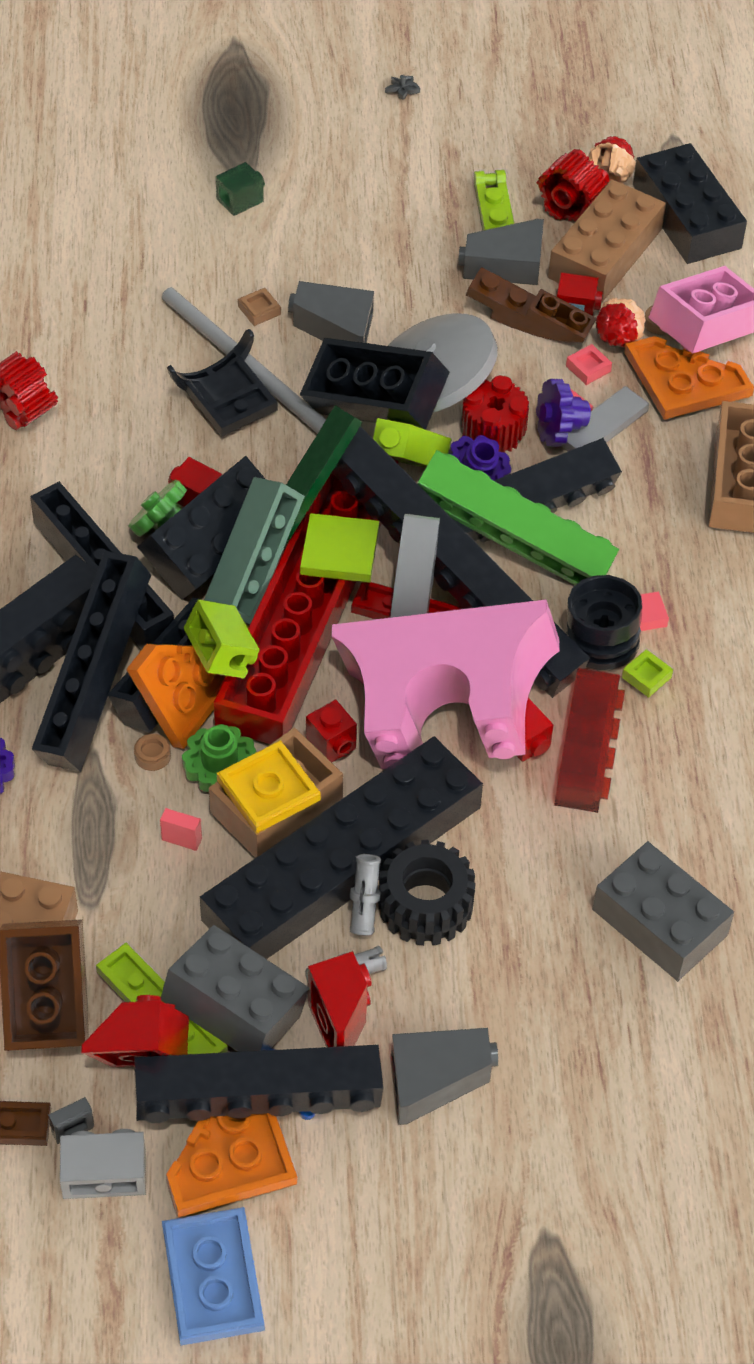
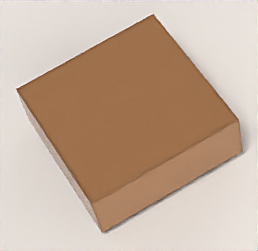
[238,288,281,326]

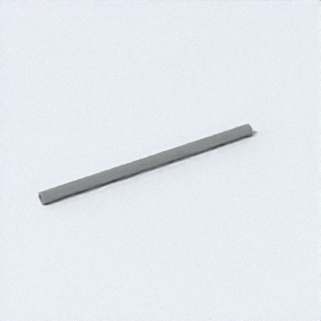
[162,287,326,434]

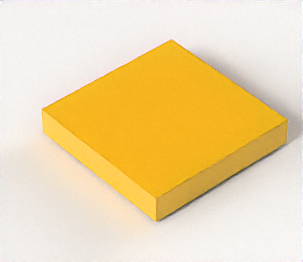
[216,740,321,834]

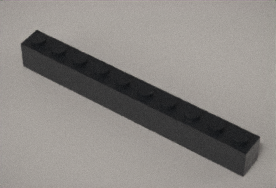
[332,426,590,698]

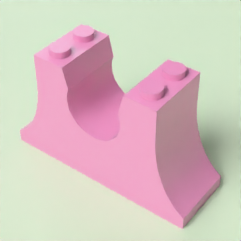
[332,600,560,769]

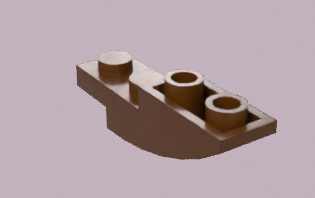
[466,267,596,343]

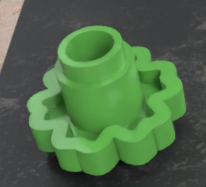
[128,479,187,537]
[182,724,257,792]

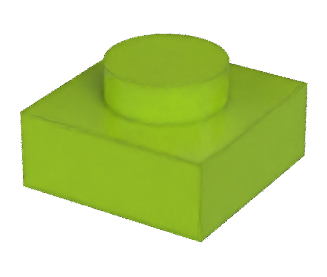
[622,649,673,698]

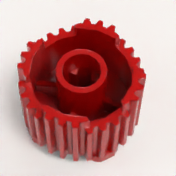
[536,149,610,222]
[0,351,58,430]
[461,375,529,453]

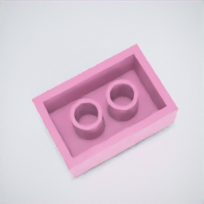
[649,266,754,354]

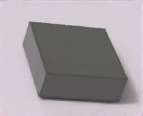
[48,1097,94,1144]

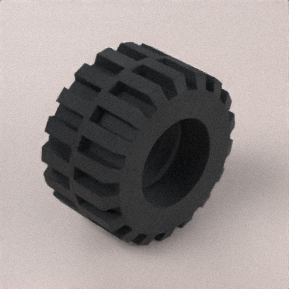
[378,840,476,946]

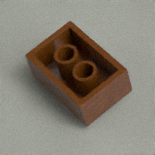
[0,919,89,1051]

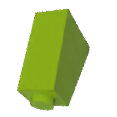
[373,418,452,468]

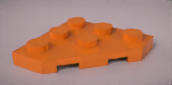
[624,336,754,420]
[126,644,226,749]
[166,1113,298,1218]

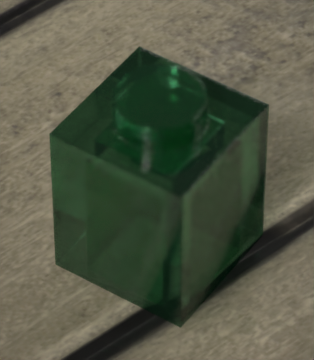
[215,162,265,216]

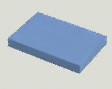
[162,1207,265,1346]

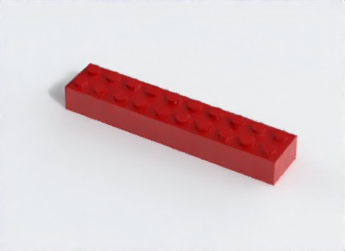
[214,459,399,744]

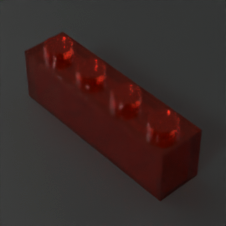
[554,668,625,813]

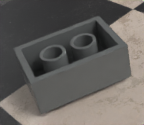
[592,841,734,982]
[161,925,310,1052]

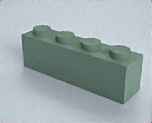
[204,477,305,625]

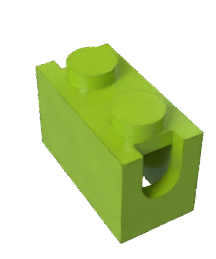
[184,599,260,678]

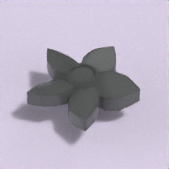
[385,75,420,100]

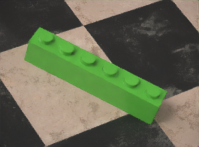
[417,450,619,586]

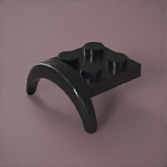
[167,329,278,437]

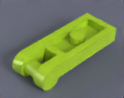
[474,170,514,231]

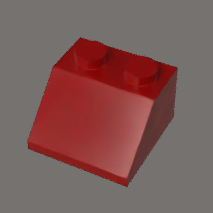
[308,951,372,1047]
[81,995,189,1067]

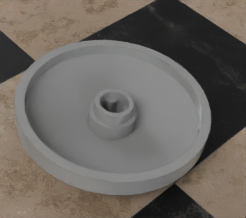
[388,313,498,412]

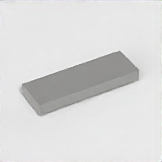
[562,386,649,451]

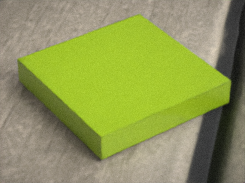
[300,513,379,583]

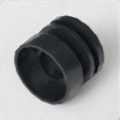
[566,575,642,670]

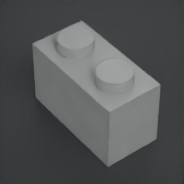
[60,1129,146,1199]

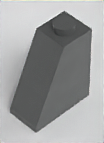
[458,219,544,285]
[288,281,374,343]
[391,1028,498,1125]

